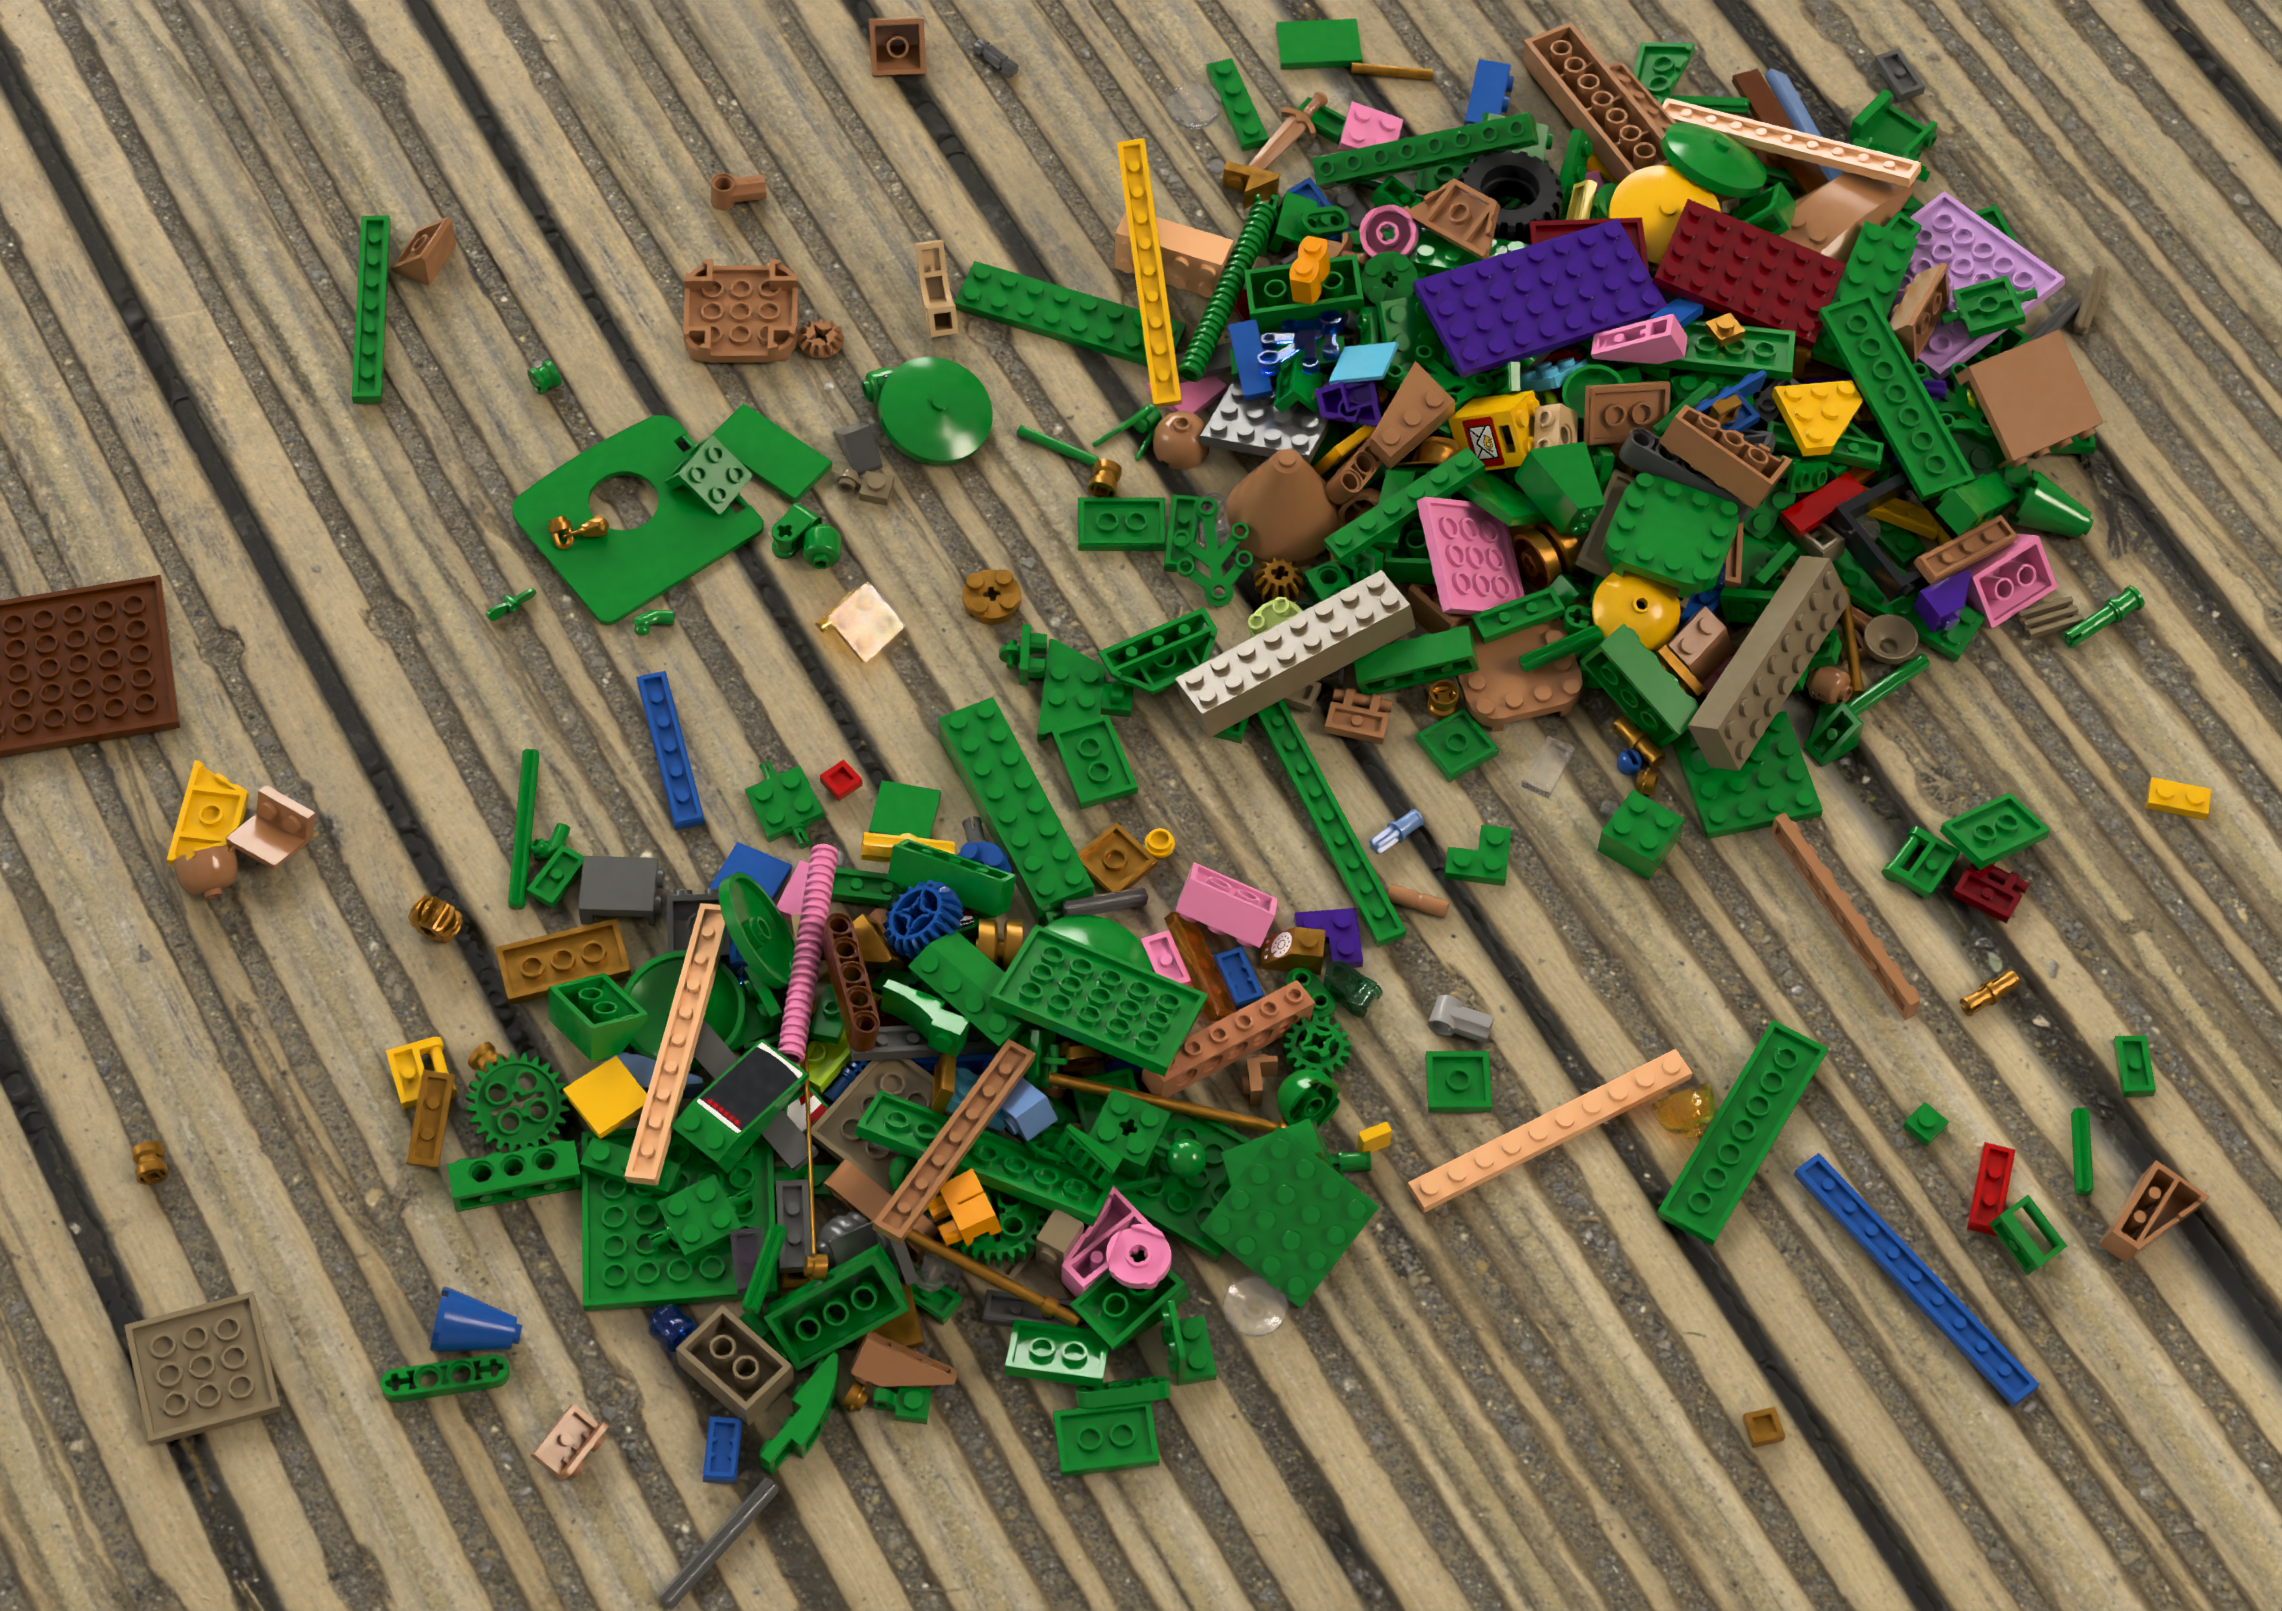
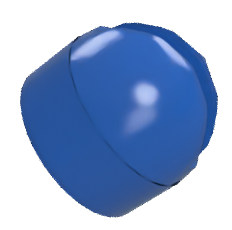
[1617,749,1642,776]

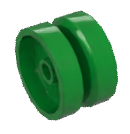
[1562,364,1624,437]

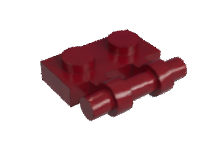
[1952,862,2030,924]

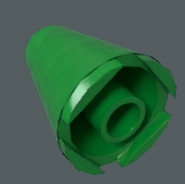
[2008,470,2094,538]

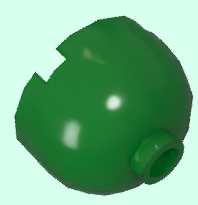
[1276,1068,1341,1128]

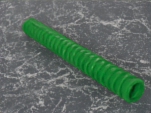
[1178,201,1277,382]

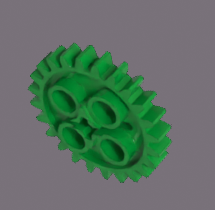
[465,1052,569,1152]
[942,1183,1047,1268]

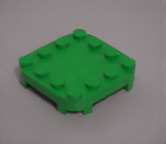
[1602,473,1739,599]

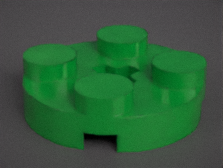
[1361,251,1419,305]

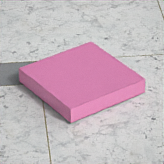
[1146,376,1227,415]

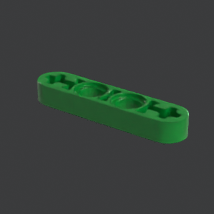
[380,1354,510,1403]

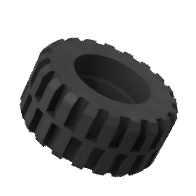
[1458,150,1563,244]

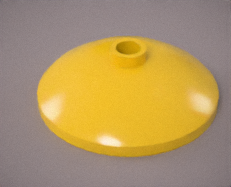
[1592,570,1680,652]

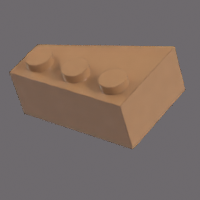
[1370,361,1455,469]
[2099,1160,2210,1263]

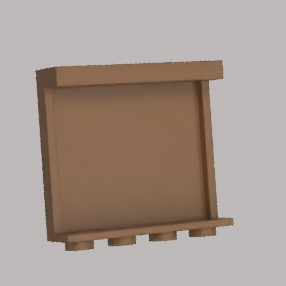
[1955,330,2104,469]

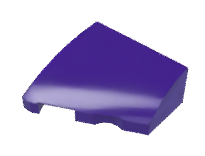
[1315,380,1383,427]

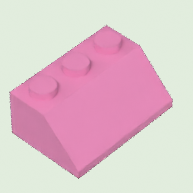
[1952,534,2058,629]
[1175,862,1278,948]

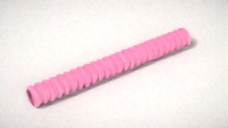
[777,844,839,1064]

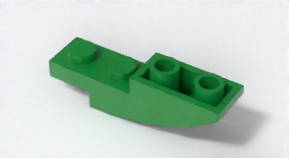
[760,1351,840,1476]

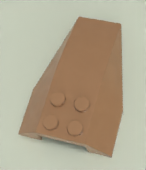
[1779,172,1915,279]

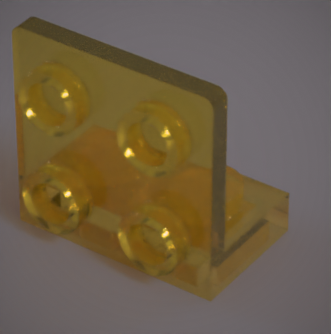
[815,581,904,663]

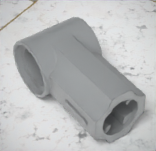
[1428,995,1494,1043]

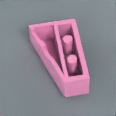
[1061,1186,1152,1298]

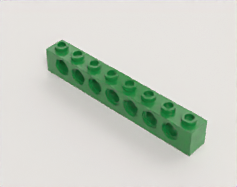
[1312,112,1539,190]

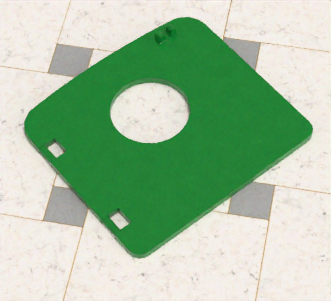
[512,415,764,626]

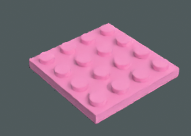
[1417,497,1525,615]

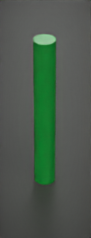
[1017,425,1099,467]

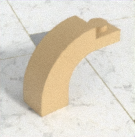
[914,240,959,337]

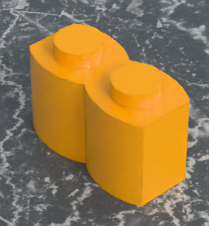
[1289,236,1330,305]

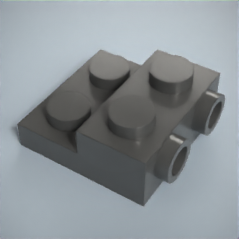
[667,889,731,957]

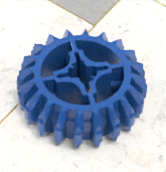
[883,880,964,960]

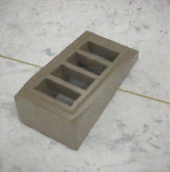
[1783,522,1845,562]

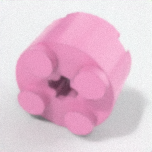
[1360,205,1419,258]

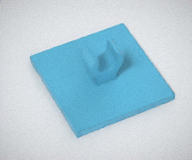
[1329,342,1399,384]

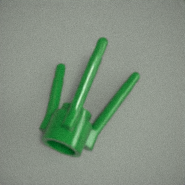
[1093,404,1162,461]

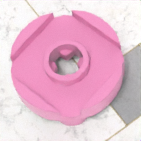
[1106,1224,1172,1290]

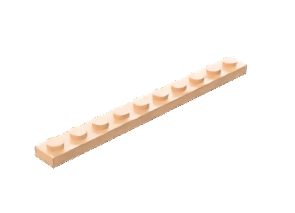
[1662,98,1921,188]
[624,903,728,1186]
[1407,1049,1692,1213]

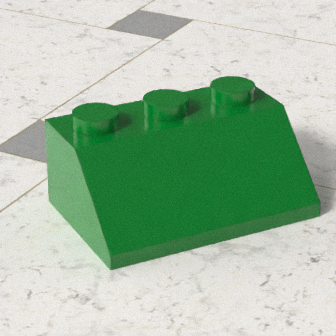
[548,973,648,1062]

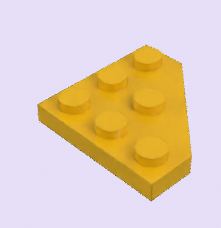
[1771,380,1863,456]

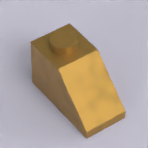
[853,913,907,970]

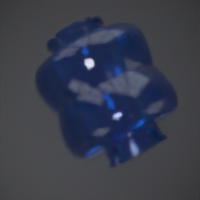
[648,1305,696,1352]

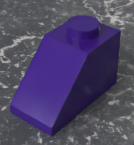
[1913,569,1971,633]

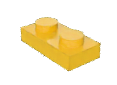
[2146,777,2211,820]

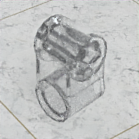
[1199,493,1230,549]
[915,1238,970,1292]

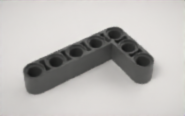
[1619,428,1753,523]

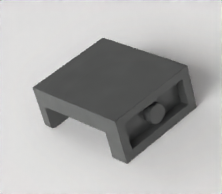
[578,856,665,925]

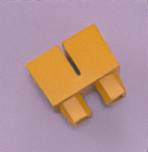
[928,1168,1003,1246]

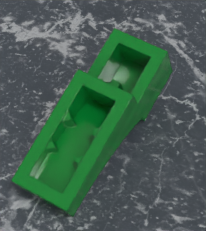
[880,979,970,1058]

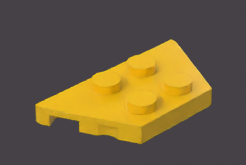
[167,760,250,866]

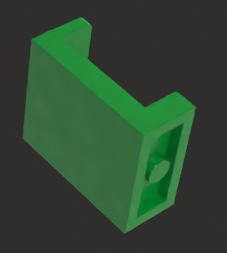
[1848,89,1938,158]

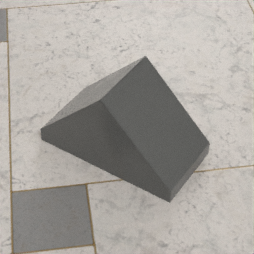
[833,422,883,476]

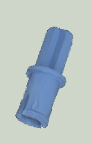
[1369,809,1424,854]

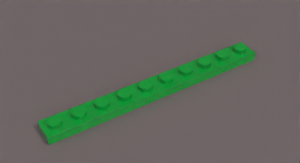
[1255,699,1406,947]

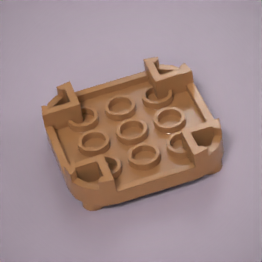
[682,258,799,363]
[1456,618,1583,731]

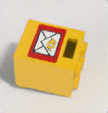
[1448,390,1540,471]

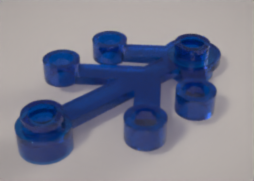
[1258,310,1345,376]

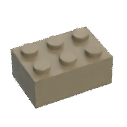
[676,1305,794,1426]

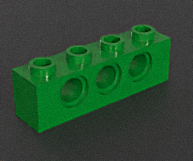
[447,1140,582,1212]

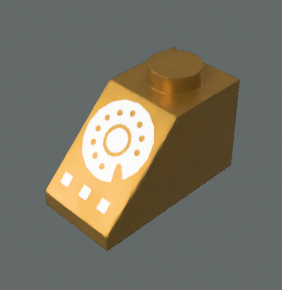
[1259,927,1326,975]

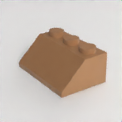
[1889,263,1950,363]

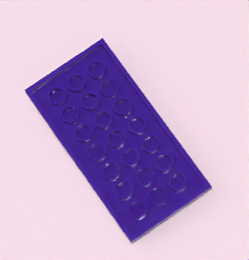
[1412,219,1668,379]

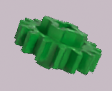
[1283,1015,1351,1079]

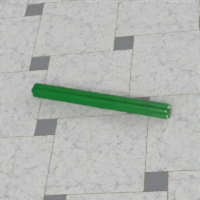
[508,749,539,910]

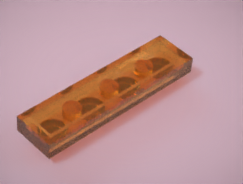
[1164,912,1236,1021]

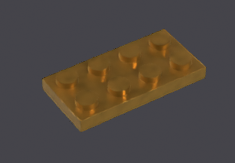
[495,918,631,1005]

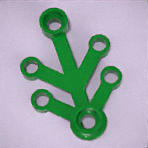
[1381,345,1495,411]
[1912,362,1995,440]
[1173,497,1253,607]

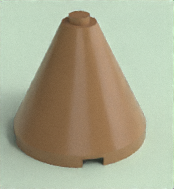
[1225,449,1341,568]

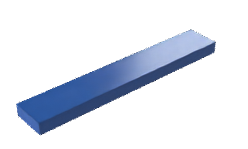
[636,671,705,831]

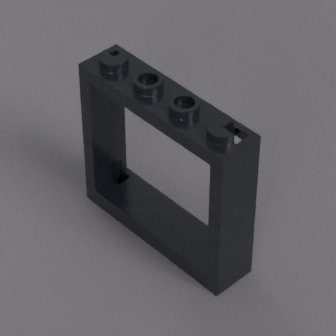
[1825,471,1970,602]

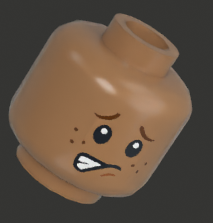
[1806,666,1853,704]

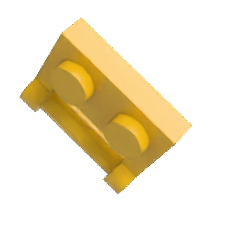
[386,1037,458,1109]

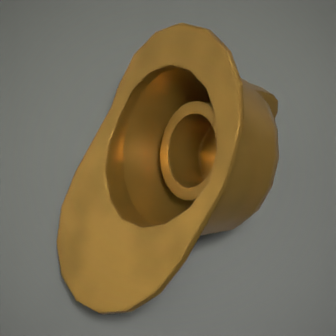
[1395,436,1459,468]

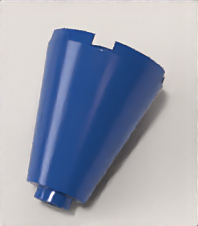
[430,1287,522,1352]

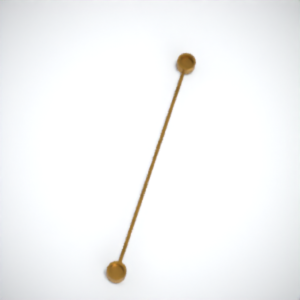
[804,999,828,1281]

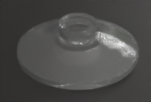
[1223,1276,1288,1337]

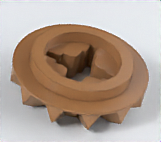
[798,318,844,358]

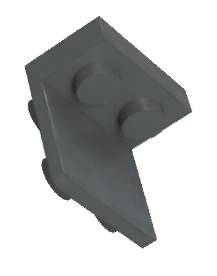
[828,1220,919,1286]

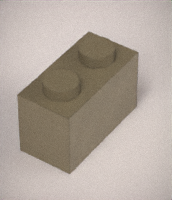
[1036,1209,1084,1280]

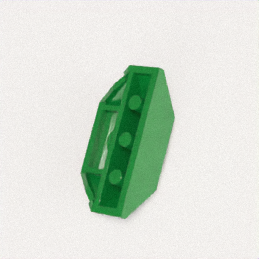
[1098,607,1218,695]

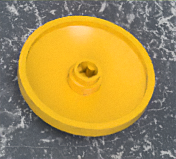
[1608,166,1721,269]

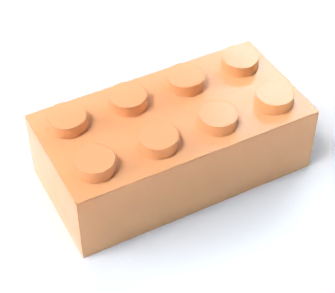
[1114,211,1233,298]

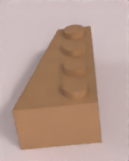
[1659,405,1792,510]

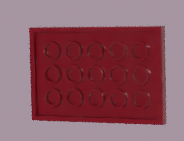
[1652,199,1846,350]

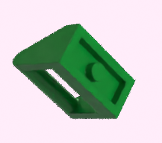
[1988,1194,2067,1276]

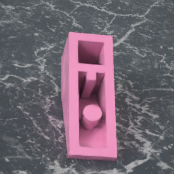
[1591,314,1687,364]

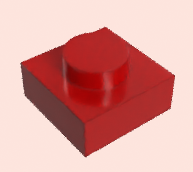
[820,759,863,801]

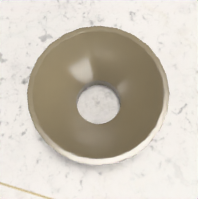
[1864,614,1918,664]

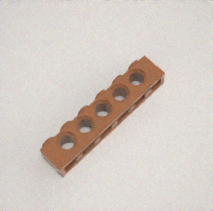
[1140,980,1315,1097]

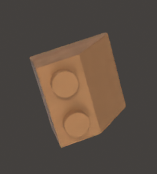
[869,16,926,76]
[1661,606,1735,684]

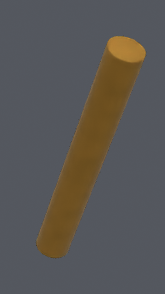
[1351,63,1433,80]

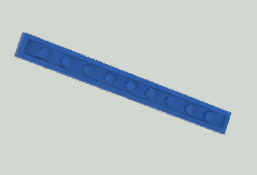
[1794,1153,2039,1408]

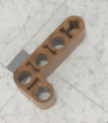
[823,1159,939,1263]

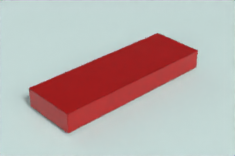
[1780,472,1866,538]
[1966,1142,2016,1237]

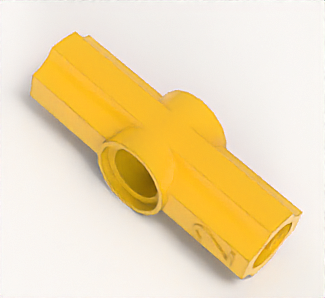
[861,832,955,863]

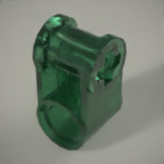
[1323,960,1383,1018]

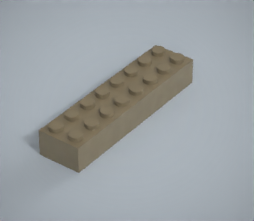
[1688,555,1850,771]
[1175,570,1416,738]

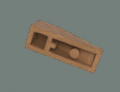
[850,1331,957,1387]

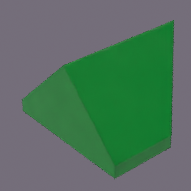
[1803,702,1864,766]

